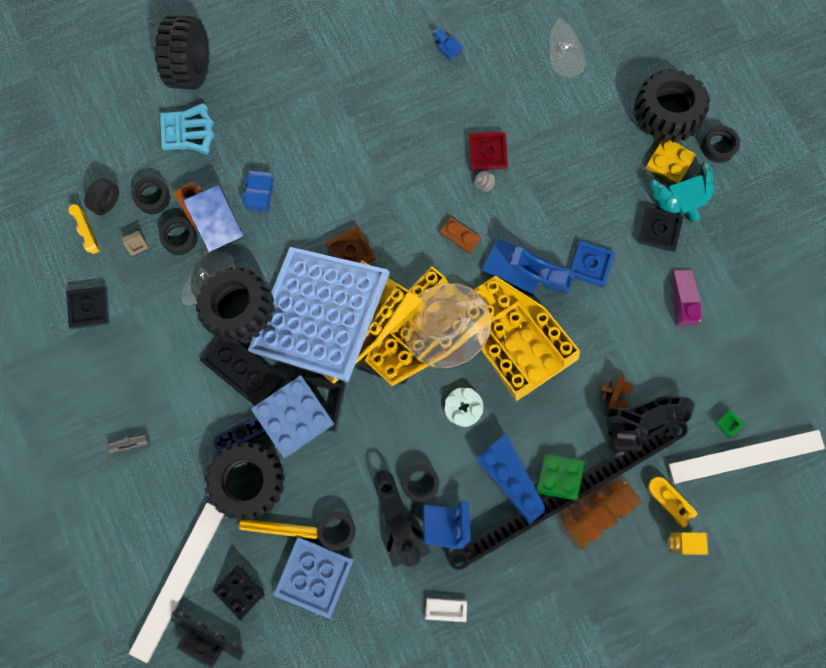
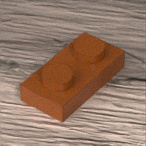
[440,217,481,254]

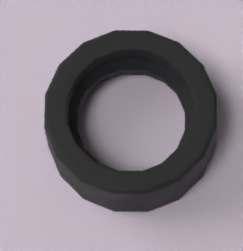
[701,126,740,163]
[132,176,170,214]
[84,178,119,216]
[159,218,198,255]
[402,464,439,502]
[317,512,356,550]

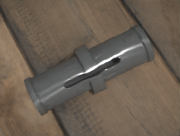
[107,432,150,454]

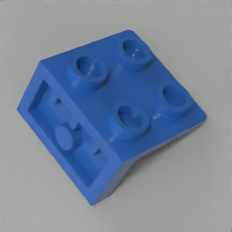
[423,501,471,549]

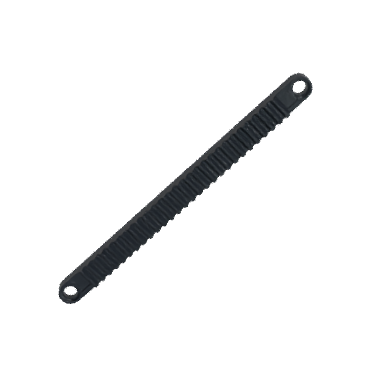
[448,422,688,570]

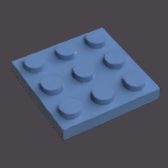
[251,375,335,459]
[274,537,354,619]

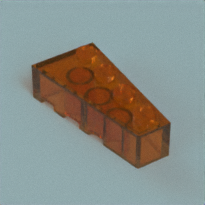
[562,482,643,551]

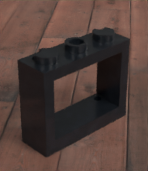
[285,371,346,432]

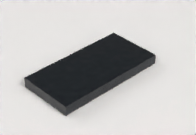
[200,340,284,406]

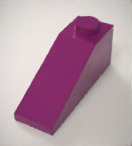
[673,270,702,326]

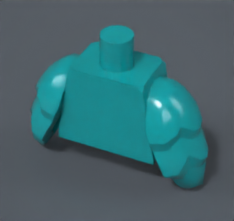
[649,161,715,223]

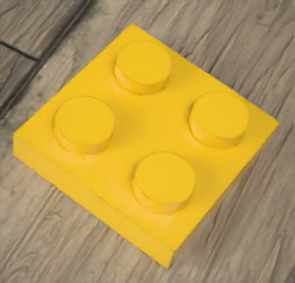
[645,141,697,184]

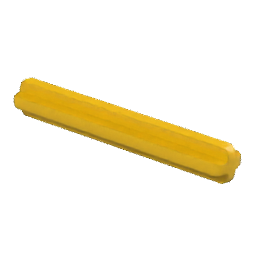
[239,519,318,539]

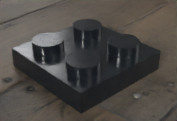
[638,206,683,252]
[66,286,110,329]

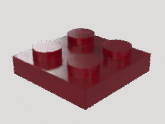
[469,132,508,171]

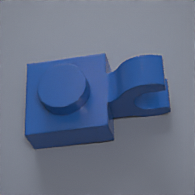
[433,27,463,61]

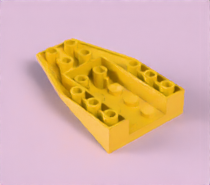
[322,260,422,383]
[365,266,490,386]
[464,276,580,401]

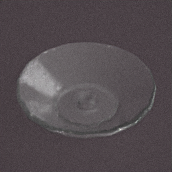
[403,283,491,367]

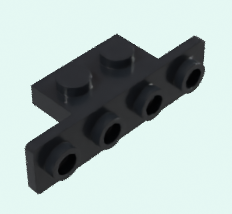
[171,611,244,668]

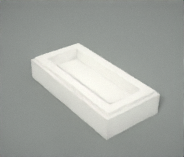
[425,598,467,622]

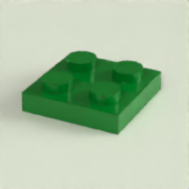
[537,454,585,501]

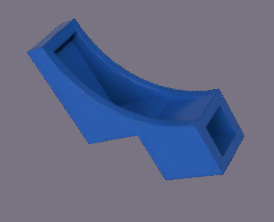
[510,246,574,294]

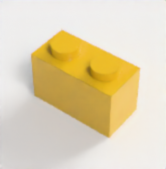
[668,532,708,554]

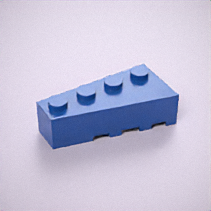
[476,433,545,524]

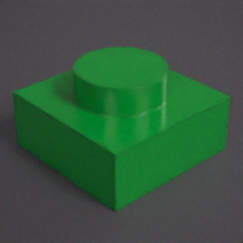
[715,410,745,438]

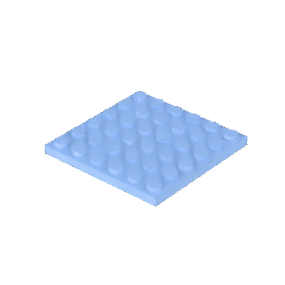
[248,247,390,382]

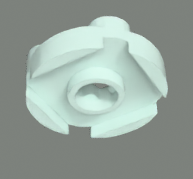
[444,388,483,427]

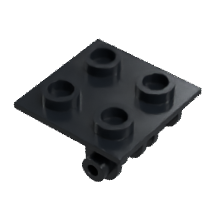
[213,565,266,621]

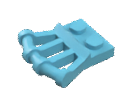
[160,104,214,155]

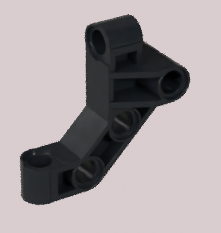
[603,396,695,451]
[374,470,431,567]

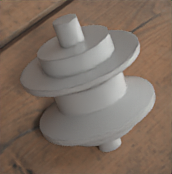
[475,171,495,192]

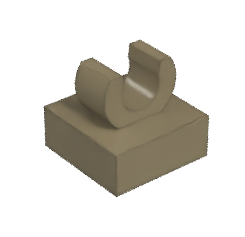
[122,231,148,256]

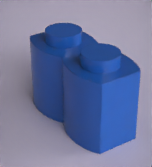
[242,170,274,212]

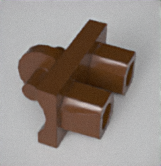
[598,375,633,409]

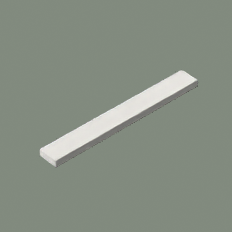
[667,430,825,484]
[129,503,224,663]

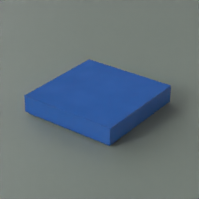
[570,240,615,288]

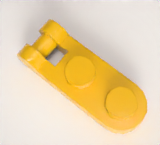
[68,204,101,255]
[647,477,698,528]

